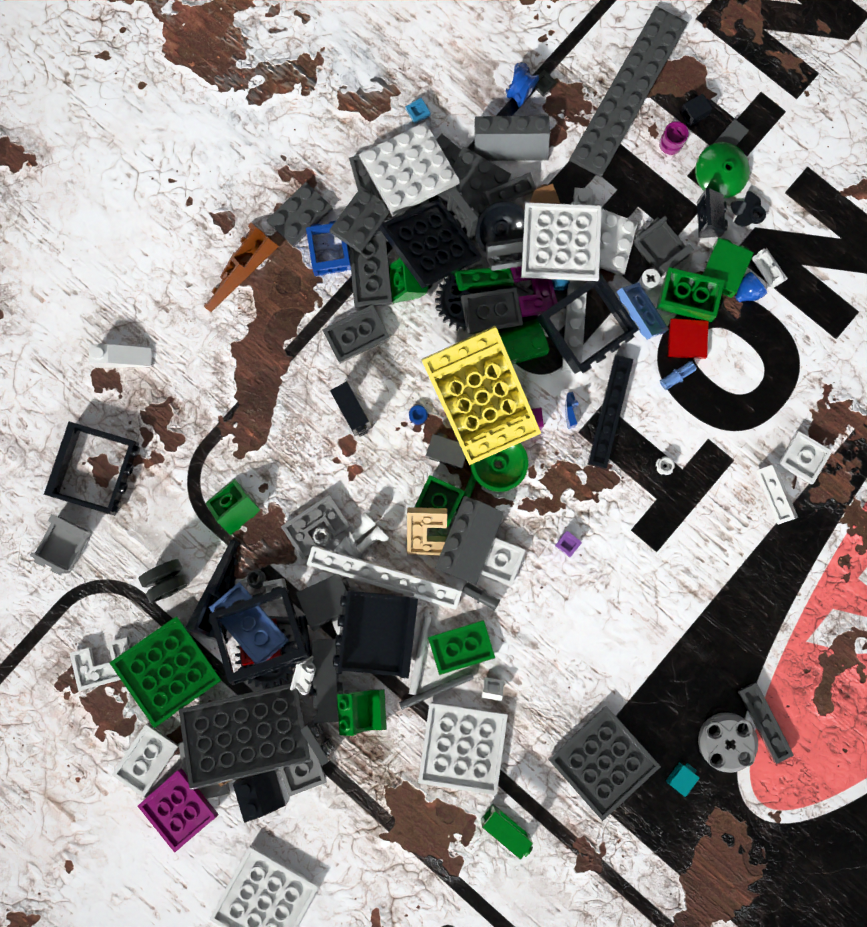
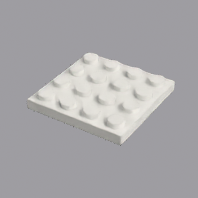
[359,122,460,217]
[521,202,602,281]
[418,702,508,795]
[209,845,320,927]

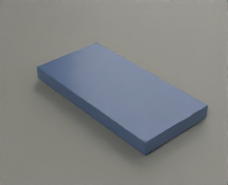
[209,582,289,664]

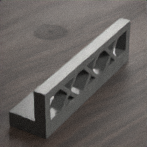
[486,238,523,271]

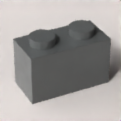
[426,433,466,470]

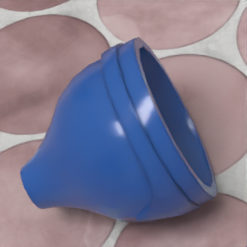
[735,272,767,302]

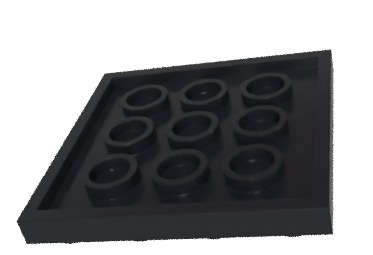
[379,198,482,289]

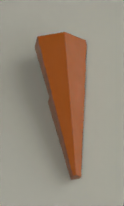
[204,222,279,312]

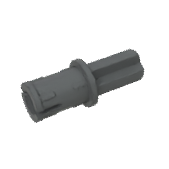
[462,582,500,611]

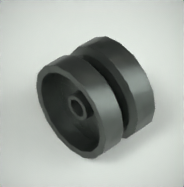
[138,559,190,603]

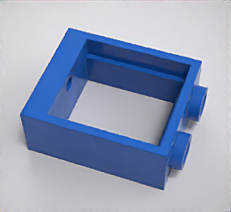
[306,220,351,276]

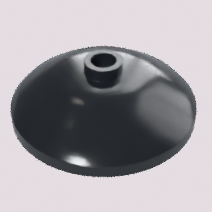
[475,201,525,253]

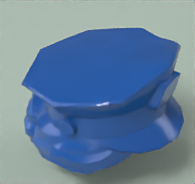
[506,62,539,108]

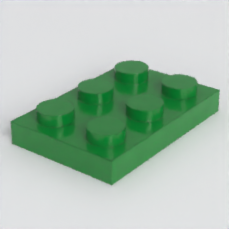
[428,620,495,675]

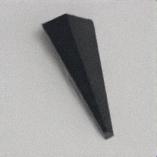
[185,540,240,644]

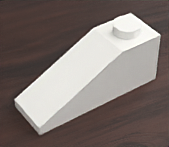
[89,344,152,368]

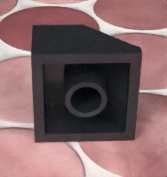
[697,188,728,238]
[232,770,286,823]

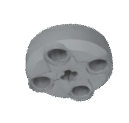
[698,713,758,773]

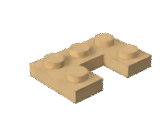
[407,507,447,555]

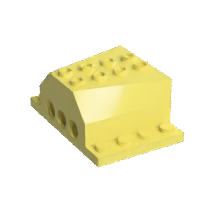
[421,326,541,465]

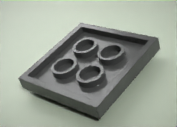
[437,146,511,217]

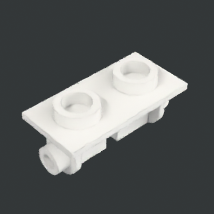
[751,248,788,289]
[290,656,316,695]

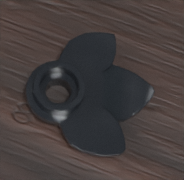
[730,191,766,227]

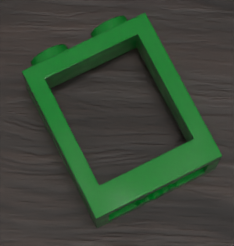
[481,804,533,860]

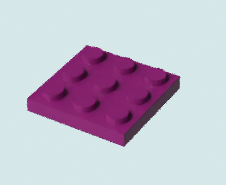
[137,768,219,853]

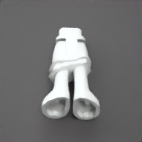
[331,512,389,575]

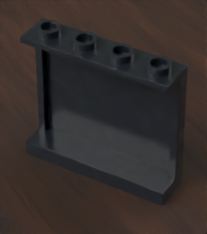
[333,590,418,679]

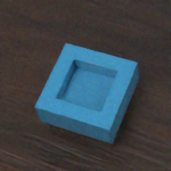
[405,98,431,124]

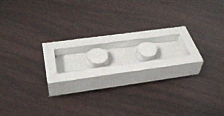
[756,463,798,524]

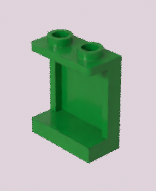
[702,238,754,298]
[337,689,387,736]

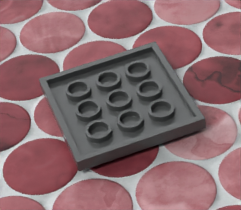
[548,706,661,821]

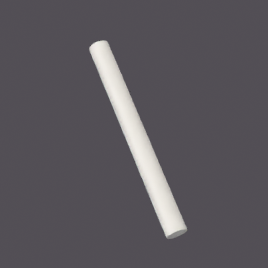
[409,616,432,695]

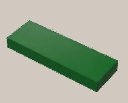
[455,268,514,291]

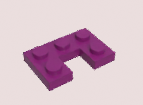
[510,266,557,317]

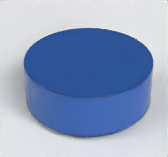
[409,405,428,425]

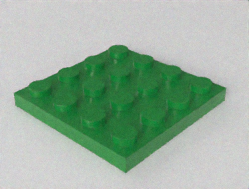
[109,616,221,728]

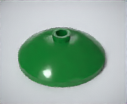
[695,142,750,199]
[471,443,529,492]

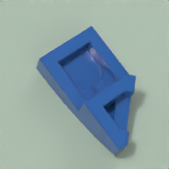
[565,392,579,429]

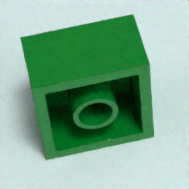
[414,475,465,528]

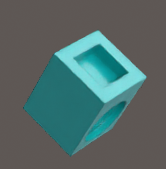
[666,762,699,797]

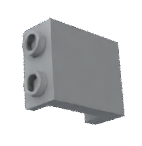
[30,514,91,575]

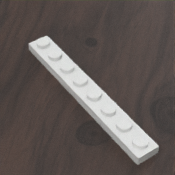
[306,545,462,609]

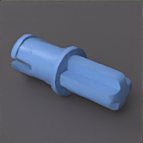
[659,362,697,390]

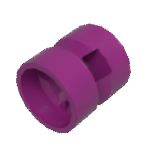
[659,121,689,155]

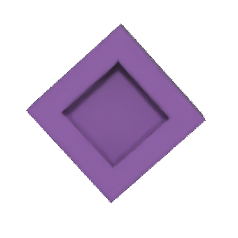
[554,531,582,558]

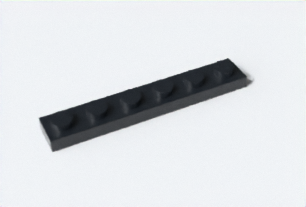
[587,354,634,469]

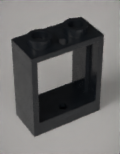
[330,381,372,437]

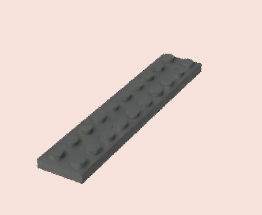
[569,6,688,178]

